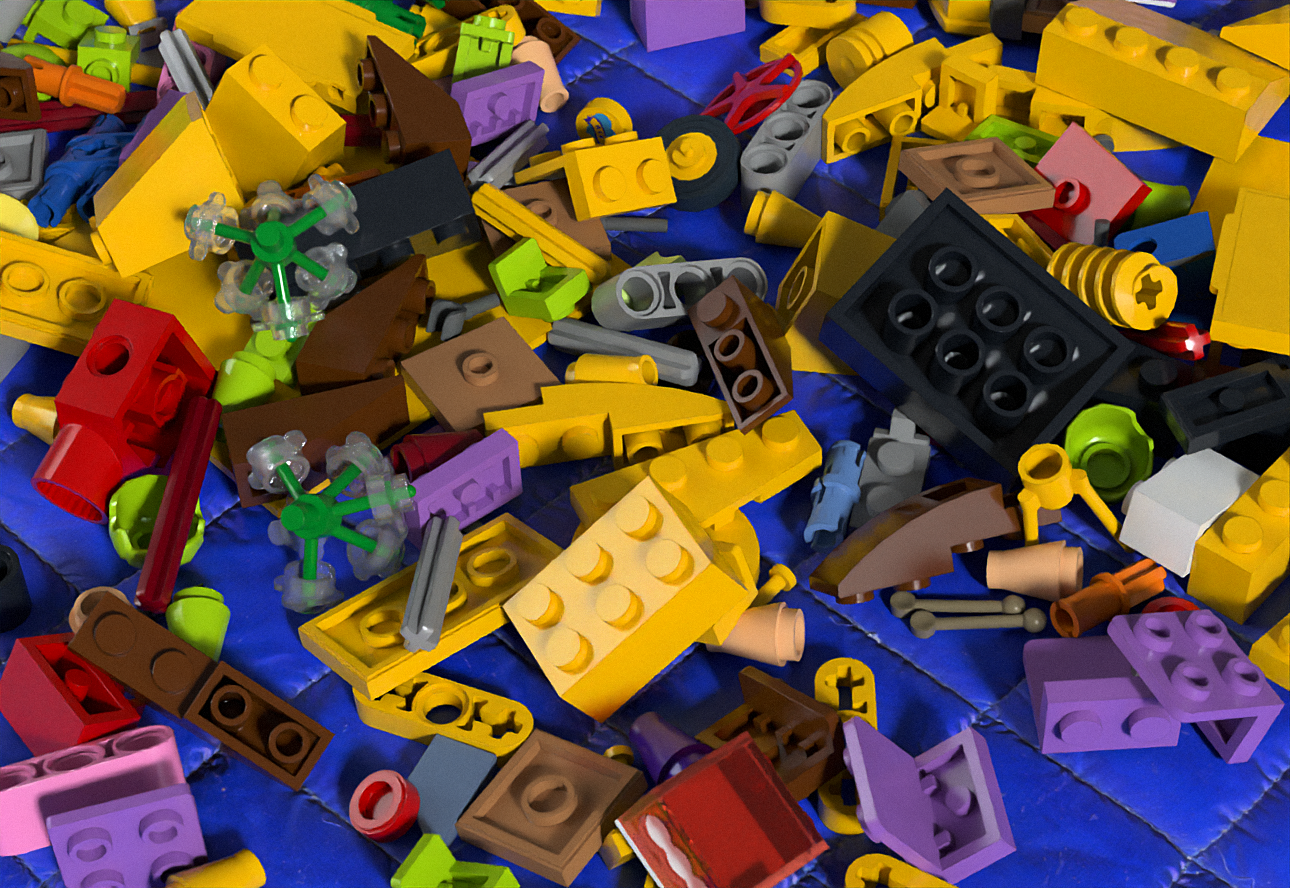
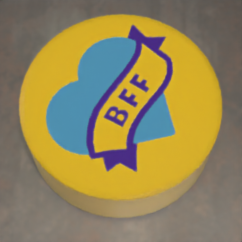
[576,97,633,146]

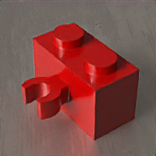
[0,632,146,757]

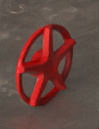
[698,53,803,135]

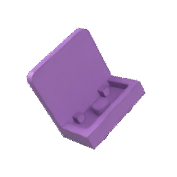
[1107,609,1285,764]
[1023,635,1181,754]
[843,716,1016,885]

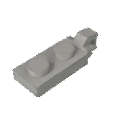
[848,406,931,536]

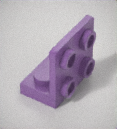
[432,61,545,148]
[352,424,523,550]
[46,783,209,888]

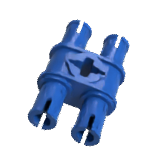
[27,113,148,228]

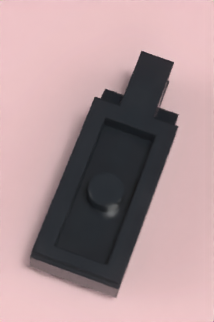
[1158,358,1290,455]

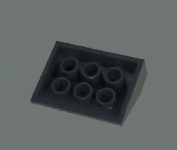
[818,187,1136,494]

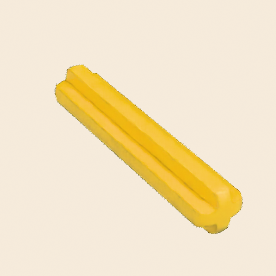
[471,183,612,293]

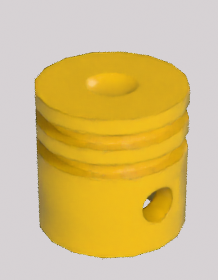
[826,11,915,90]

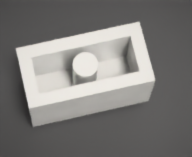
[1119,448,1260,578]

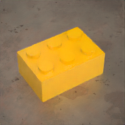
[502,476,749,724]

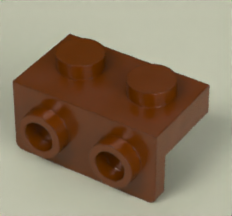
[694,665,847,809]

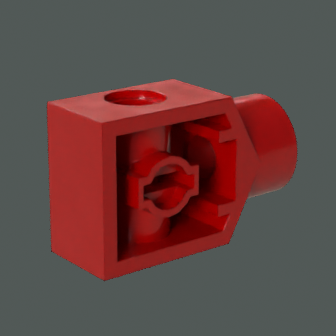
[30,298,218,525]

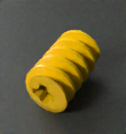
[1046,242,1178,331]

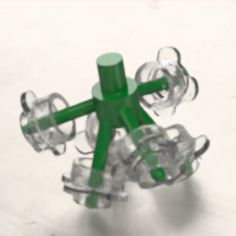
[184,174,360,343]
[246,430,416,614]

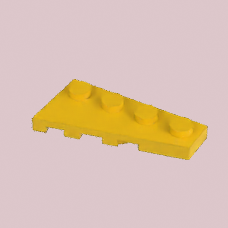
[569,410,822,532]

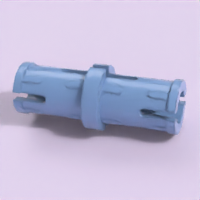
[804,440,867,553]

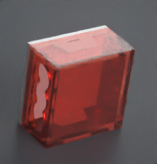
[614,730,829,888]

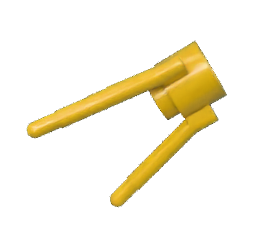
[1018,443,1135,554]

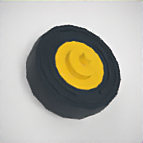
[654,114,742,212]

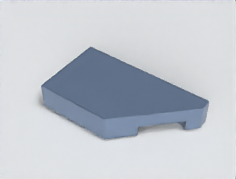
[407,734,498,849]

